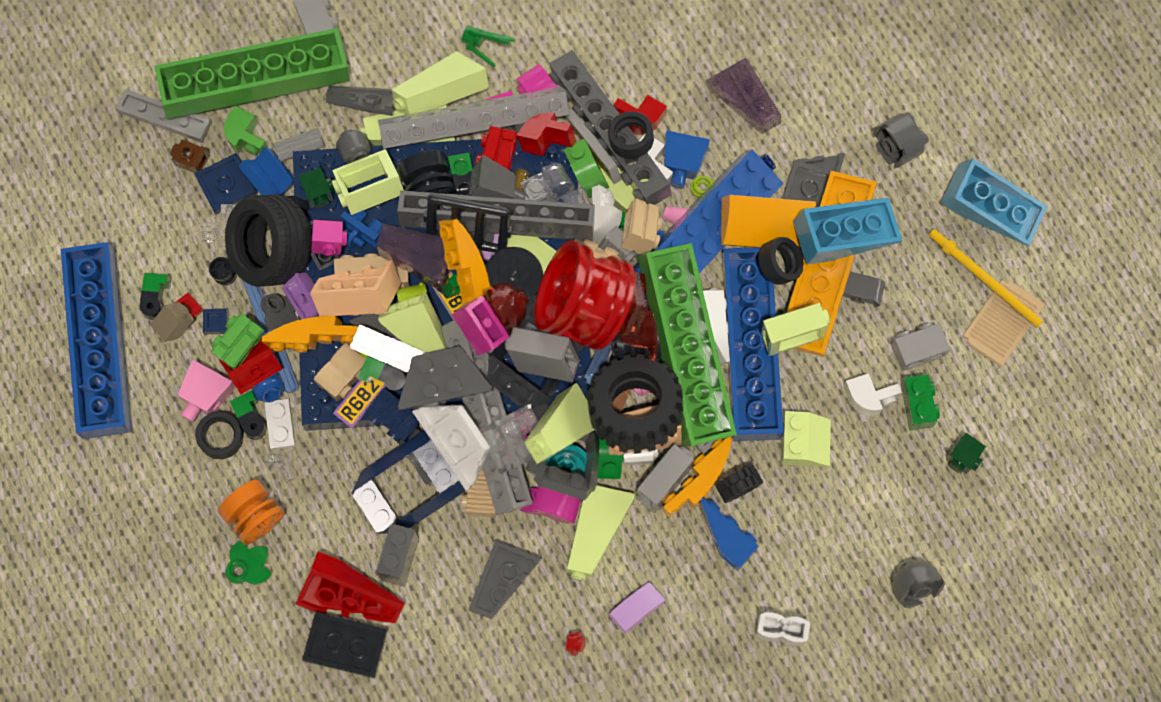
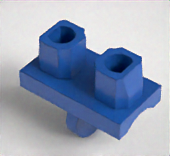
[340,210,385,249]

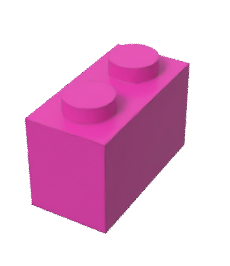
[451,295,509,356]

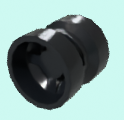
[209,257,237,286]

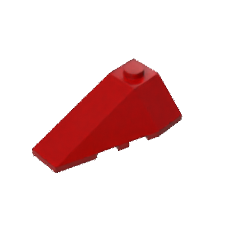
[295,551,405,623]

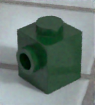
[298,167,335,209]
[946,433,987,474]

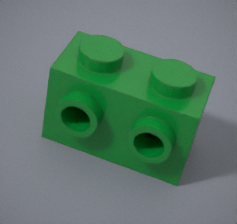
[901,374,940,431]

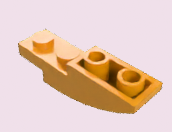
[439,219,490,306]
[262,316,358,353]
[663,437,732,518]

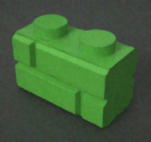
[211,313,265,370]

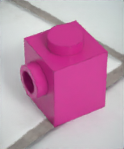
[311,220,347,256]

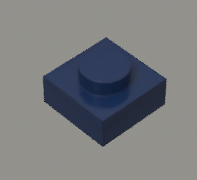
[202,308,229,335]

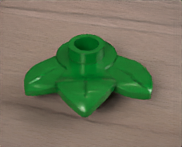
[225,541,272,585]

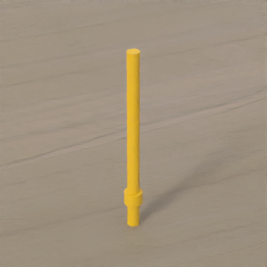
[929,229,1043,328]

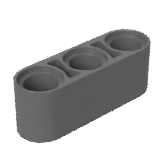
[843,272,885,307]

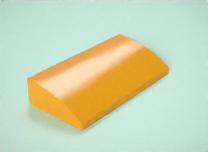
[721,195,816,251]

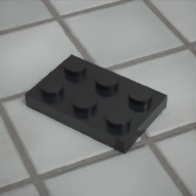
[302,612,388,679]

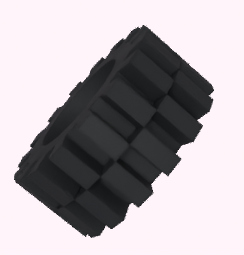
[715,465,763,503]

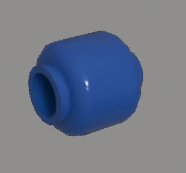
[251,372,284,402]

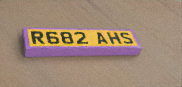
[333,337,403,429]

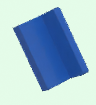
[238,147,294,195]

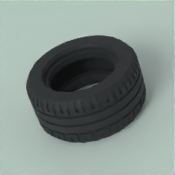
[225,194,312,287]

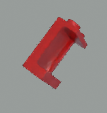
[212,338,282,394]

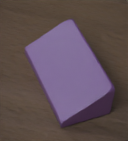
[282,273,319,319]

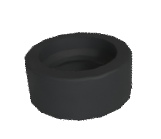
[608,111,654,159]
[758,237,804,285]
[195,411,244,460]

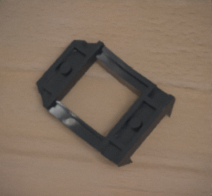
[487,294,585,412]

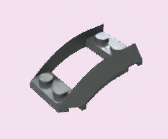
[526,403,599,500]

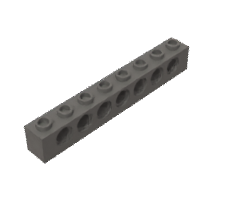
[549,50,672,205]
[397,191,595,241]

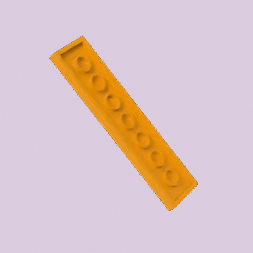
[787,171,877,357]

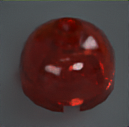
[482,283,528,333]

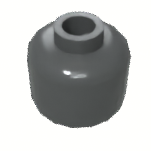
[336,130,371,164]

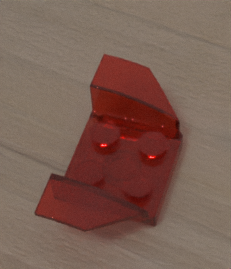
[619,272,658,362]

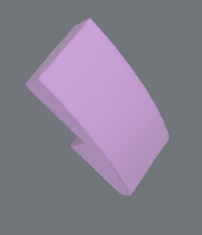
[609,582,665,634]

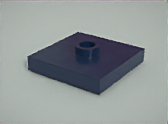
[194,153,257,215]

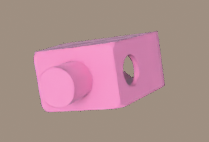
[178,360,235,422]

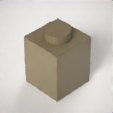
[150,302,194,342]

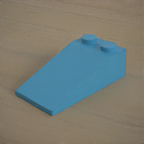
[941,158,1048,246]
[793,198,903,265]

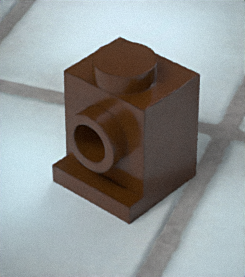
[170,139,210,173]

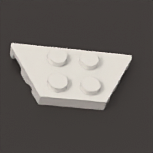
[412,406,490,491]

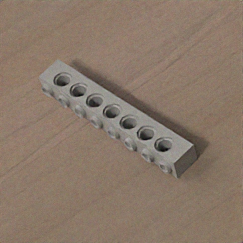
[378,87,569,149]
[441,320,533,515]

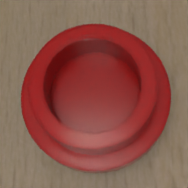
[566,631,586,656]

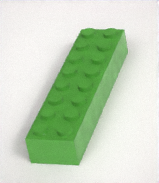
[154,28,350,119]
[638,243,737,447]

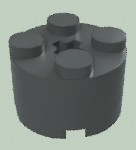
[873,112,928,168]

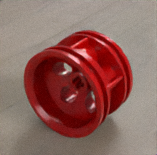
[534,240,635,350]

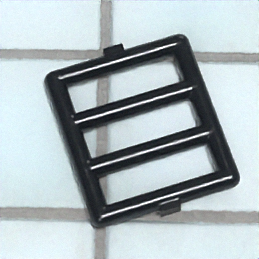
[423,194,512,253]

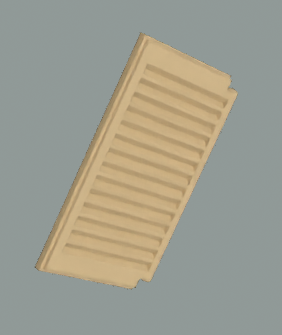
[962,280,1045,367]

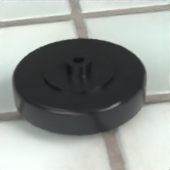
[485,247,543,306]

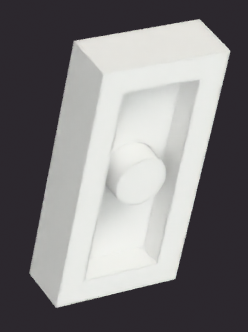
[265,399,295,450]

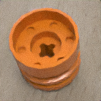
[217,480,285,545]

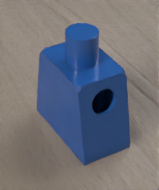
[664,130,710,189]

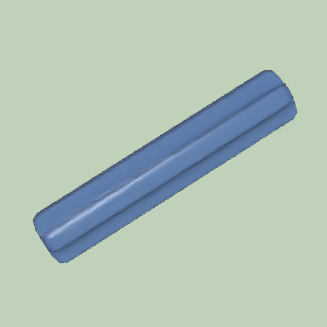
[584,344,611,384]

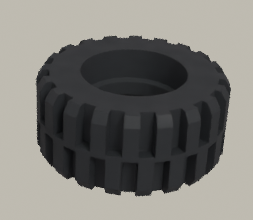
[587,354,683,454]

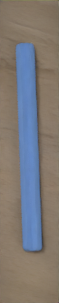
[242,280,299,393]

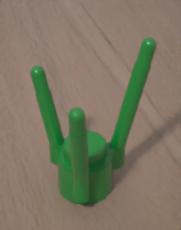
[461,25,515,67]

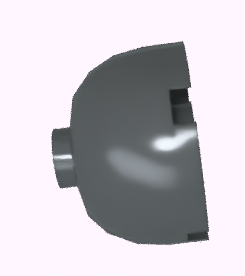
[893,561,945,608]

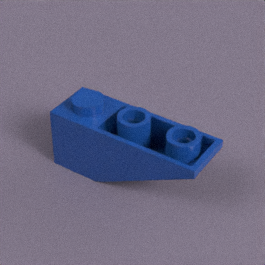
[699,497,759,572]

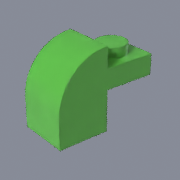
[224,105,267,156]
[563,139,610,198]

